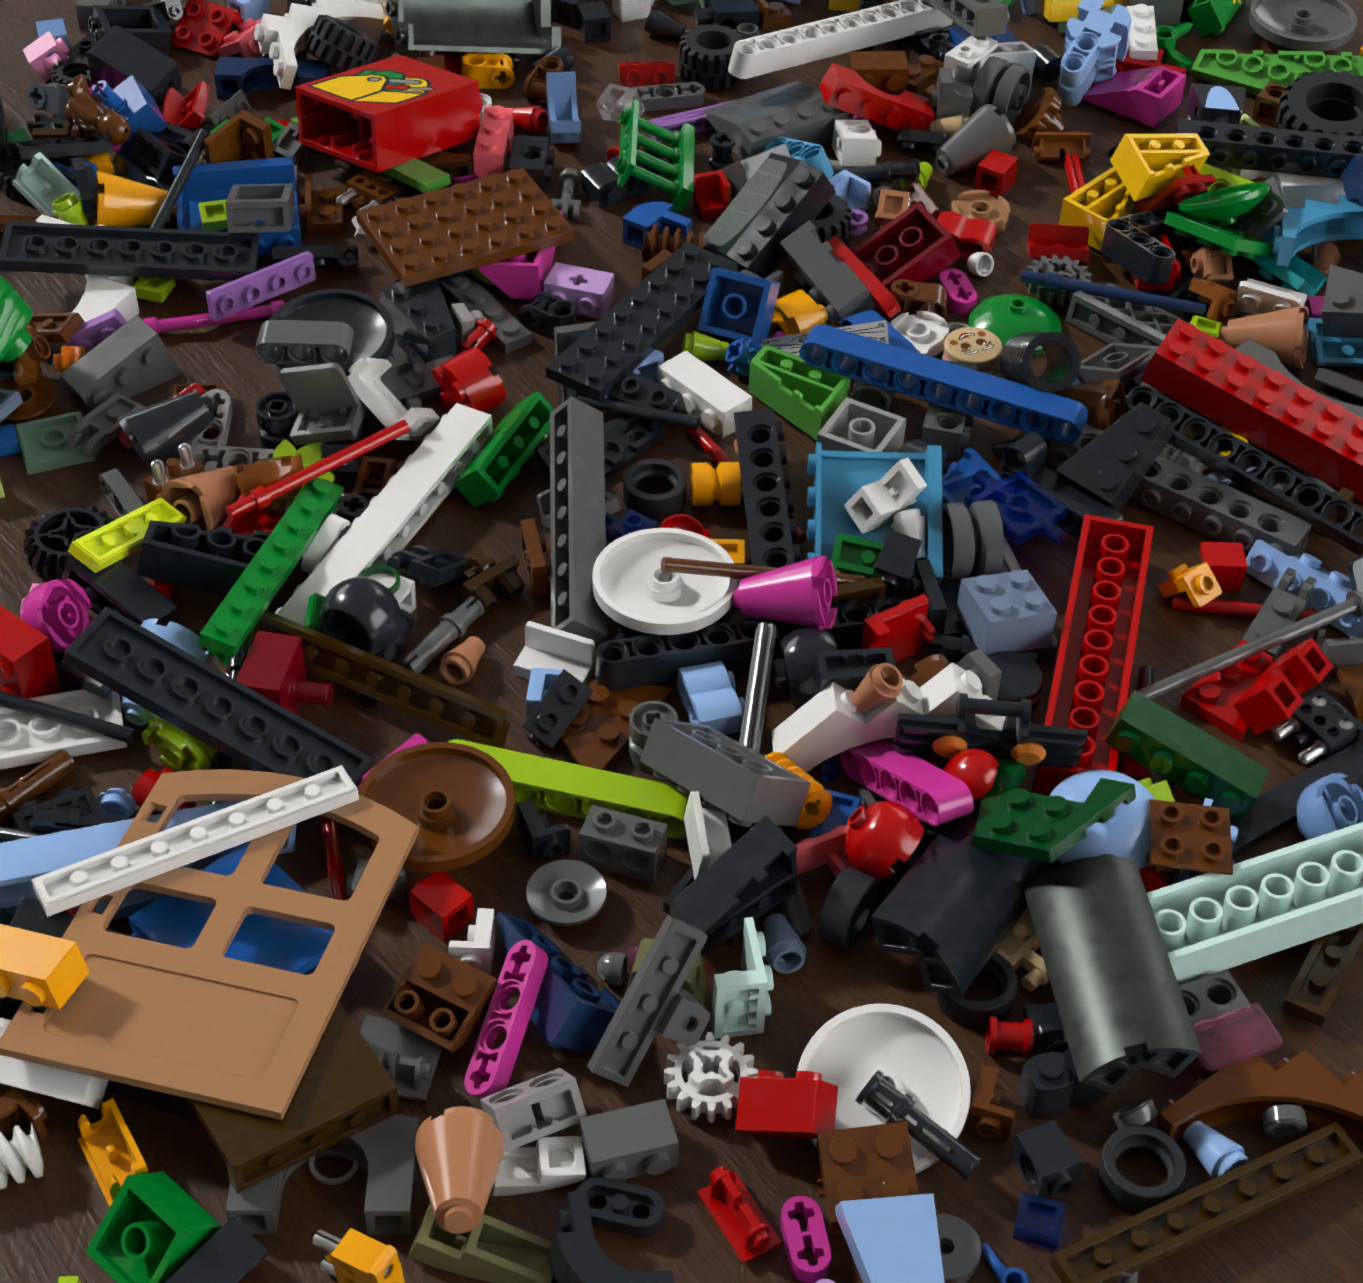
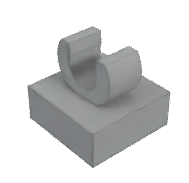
[450,303,485,347]

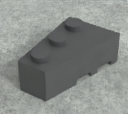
[780,220,877,323]
[1322,264,1363,338]
[60,315,183,412]

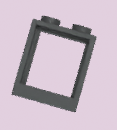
[226,183,296,233]

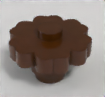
[1013,87,1065,141]

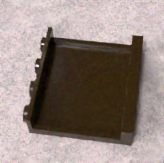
[186,1002,399,1194]

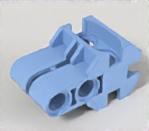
[1058,0,1132,106]

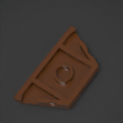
[557,680,673,771]

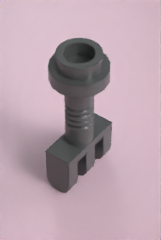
[551,168,581,220]

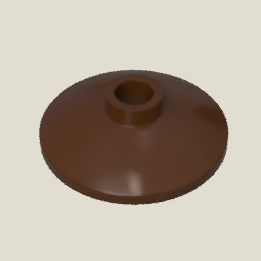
[0,375,56,420]

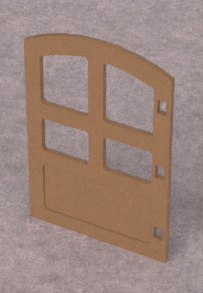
[0,769,418,1120]

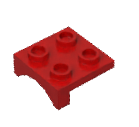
[1131,164,1216,213]
[861,594,936,663]

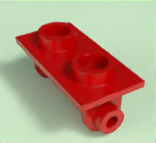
[697,1166,782,1264]

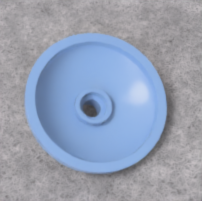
[1050,769,1155,872]

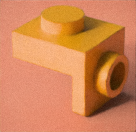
[1157,562,1222,608]

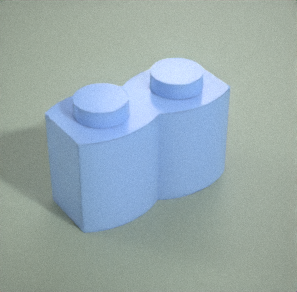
[677,661,745,735]

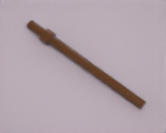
[661,557,865,585]

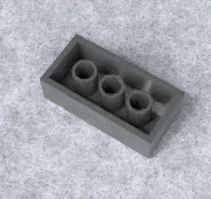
[640,718,811,827]

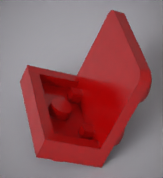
[171,0,244,58]

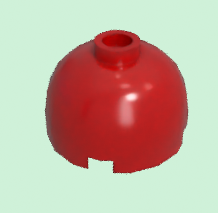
[845,801,924,882]

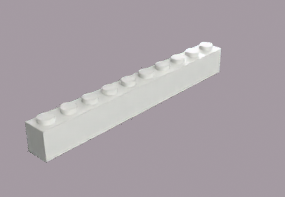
[275,403,493,625]

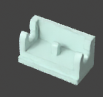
[12,152,81,217]

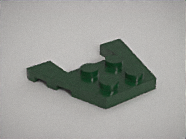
[974,758,1136,864]

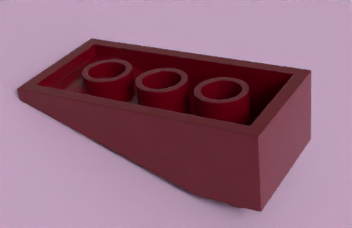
[852,201,961,295]

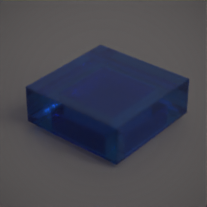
[1012,1192,1066,1250]

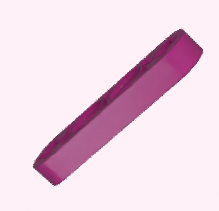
[464,940,548,1100]

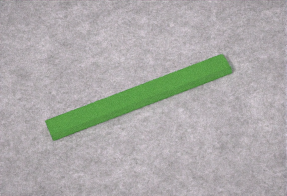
[290,117,451,193]

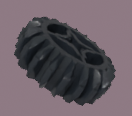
[23,504,114,582]

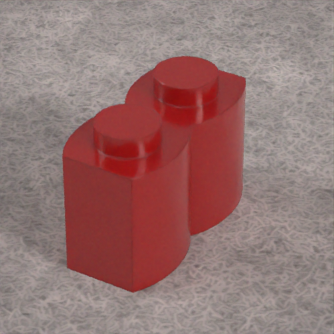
[937,211,998,261]

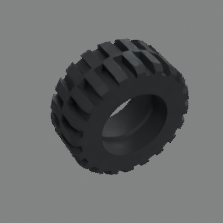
[1275,69,1363,137]

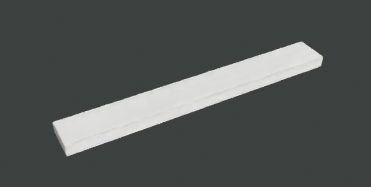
[31,765,359,917]

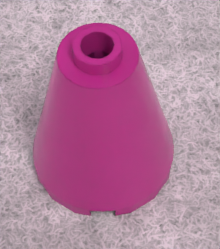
[733,556,837,629]

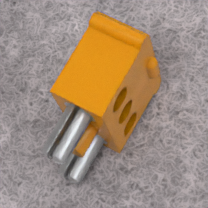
[313,1228,405,1283]

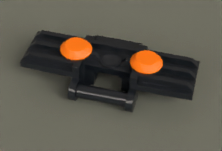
[892,693,1088,768]

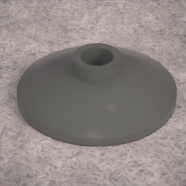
[526,859,607,926]

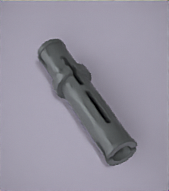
[398,596,485,674]

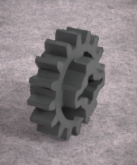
[1024,254,1092,306]

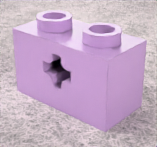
[544,262,614,319]

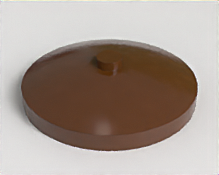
[358,742,516,872]

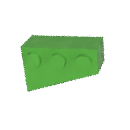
[748,344,851,441]

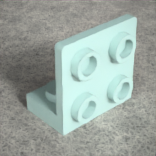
[711,917,774,1039]

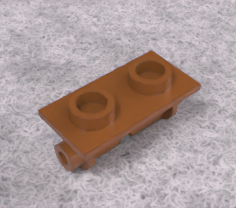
[1031,131,1092,161]

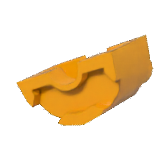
[770,289,828,336]

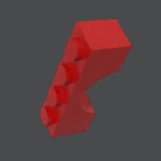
[819,63,935,131]

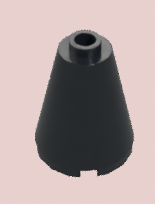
[117,390,217,472]

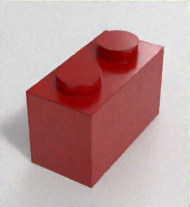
[735,1070,838,1139]

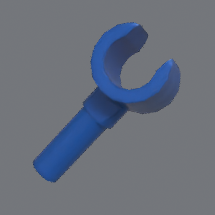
[981,1243,1028,1283]

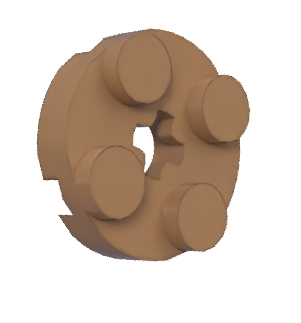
[951,190,1010,234]

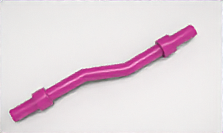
[143,300,286,336]

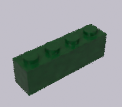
[1104,690,1269,821]

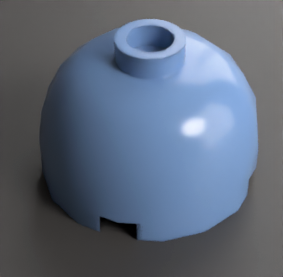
[1297,773,1363,840]

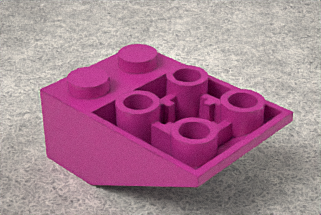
[1082,66,1187,127]

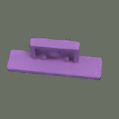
[206,251,316,321]

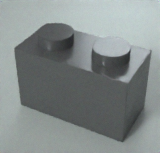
[579,1099,679,1182]

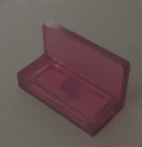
[1191,1003,1283,1071]

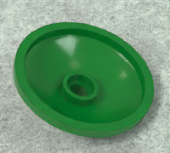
[1177,182,1269,226]
[968,294,1062,356]

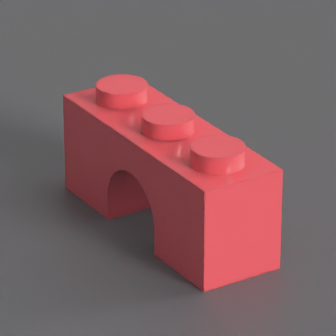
[473,105,514,176]

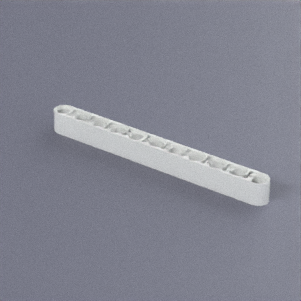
[728,0,953,79]

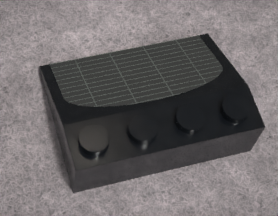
[705,152,836,279]

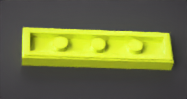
[68,497,187,573]

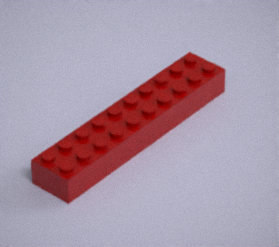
[1031,514,1154,796]

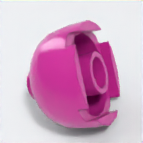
[20,579,94,654]

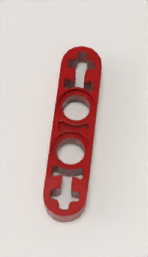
[827,235,901,320]

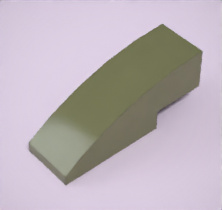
[407,1203,553,1283]

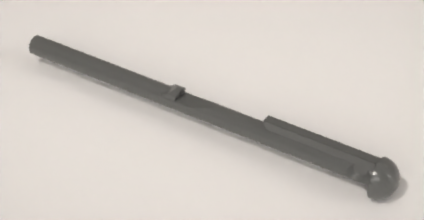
[1127,591,1363,700]

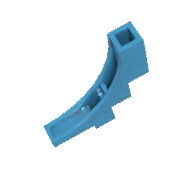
[1264,195,1363,267]

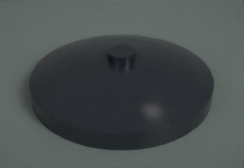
[269,289,395,377]

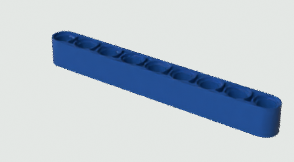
[799,324,1088,444]

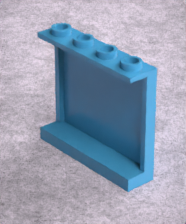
[807,442,943,588]

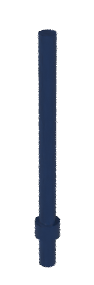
[1020,269,1206,316]

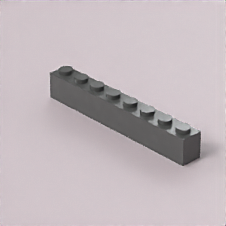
[550,396,608,644]

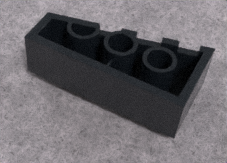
[137,520,289,609]

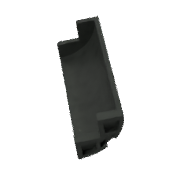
[385,0,561,54]
[1023,854,1202,1093]

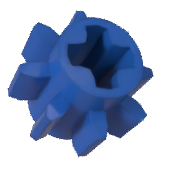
[725,337,762,378]

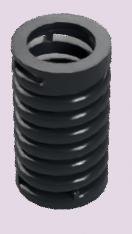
[999,332,1081,392]

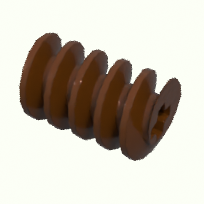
[642,224,707,262]

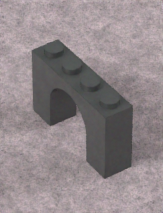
[226,1114,419,1235]

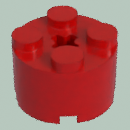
[432,347,506,414]

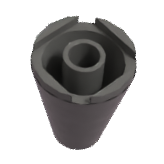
[935,104,1016,175]

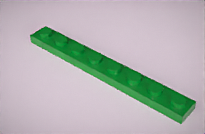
[198,477,344,658]

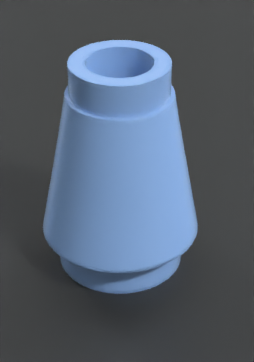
[1183,1121,1249,1179]

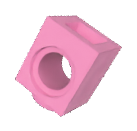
[23,31,71,83]

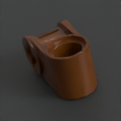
[523,56,563,104]
[890,279,947,319]

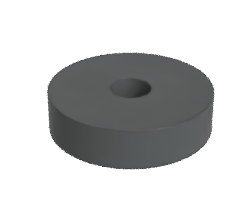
[936,1213,981,1283]

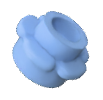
[97,788,136,819]

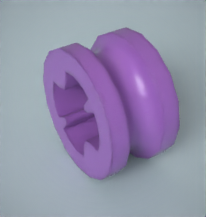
[850,209,869,237]

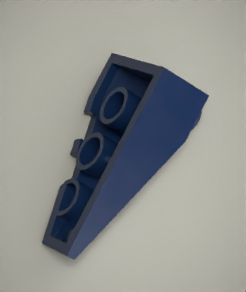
[495,911,621,1053]

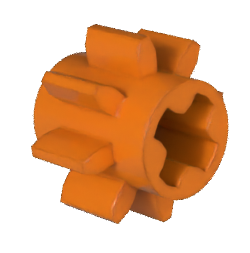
[52,346,86,380]

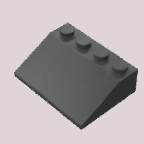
[703,81,847,160]

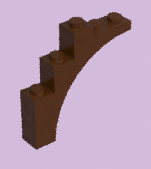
[1155,1036,1363,1146]

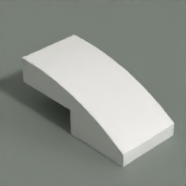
[492,1136,586,1196]

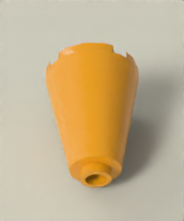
[94,171,176,227]

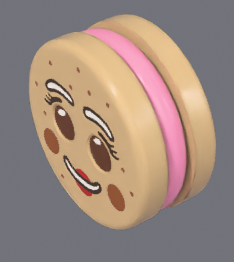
[942,327,1003,376]

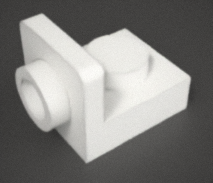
[448,908,496,973]

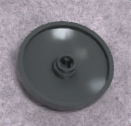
[1248,0,1357,51]

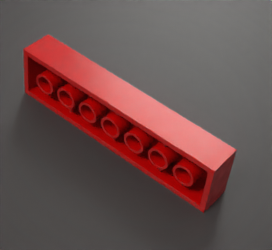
[1140,318,1363,503]

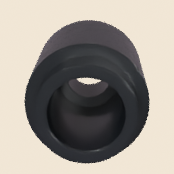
[1032,44,1062,82]

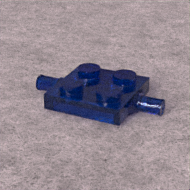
[969,469,1068,546]

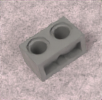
[480,1068,587,1152]

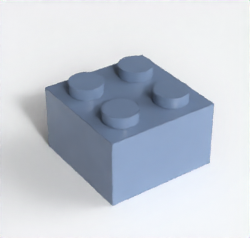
[956,570,1057,656]

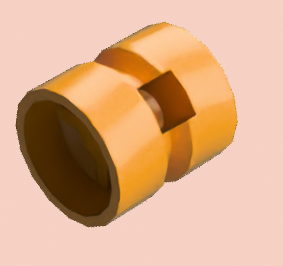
[690,462,741,507]

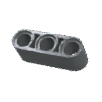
[255,320,354,366]

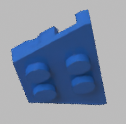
[942,446,1045,535]

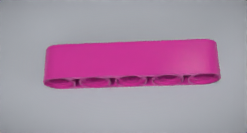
[839,739,974,826]

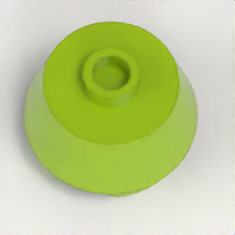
[142,715,216,772]

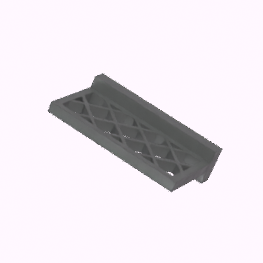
[1065,283,1189,346]

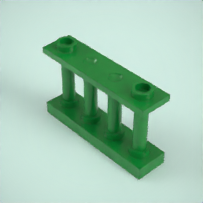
[615,99,695,214]

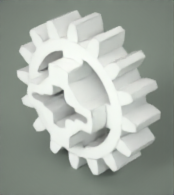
[664,1032,758,1122]

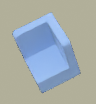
[828,169,871,211]

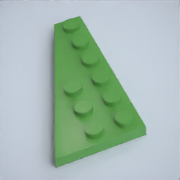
[1191,49,1363,95]

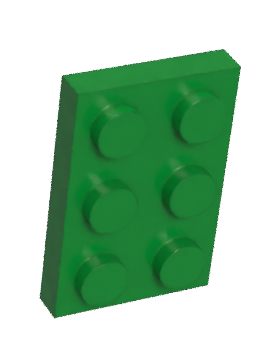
[1164,212,1273,259]

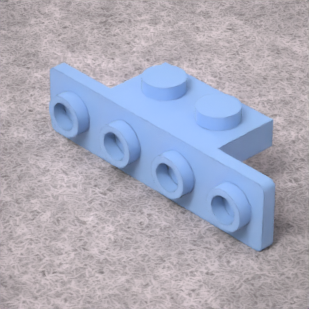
[1246,540,1363,637]

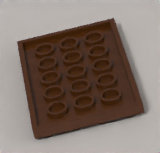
[356,168,575,287]

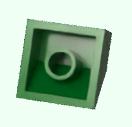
[85,1171,222,1283]

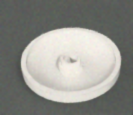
[592,528,737,635]
[797,1004,971,1174]

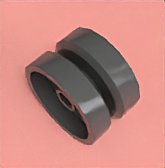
[970,56,1032,126]
[942,500,1004,579]

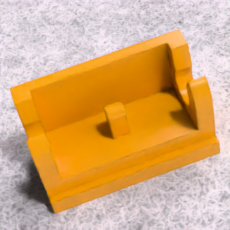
[77,1098,148,1208]

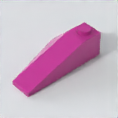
[478,210,563,301]

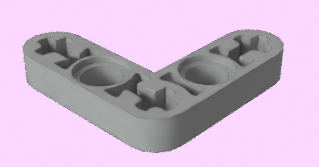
[191,389,275,471]

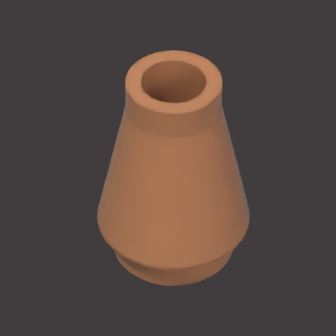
[440,636,485,685]
[851,663,903,713]

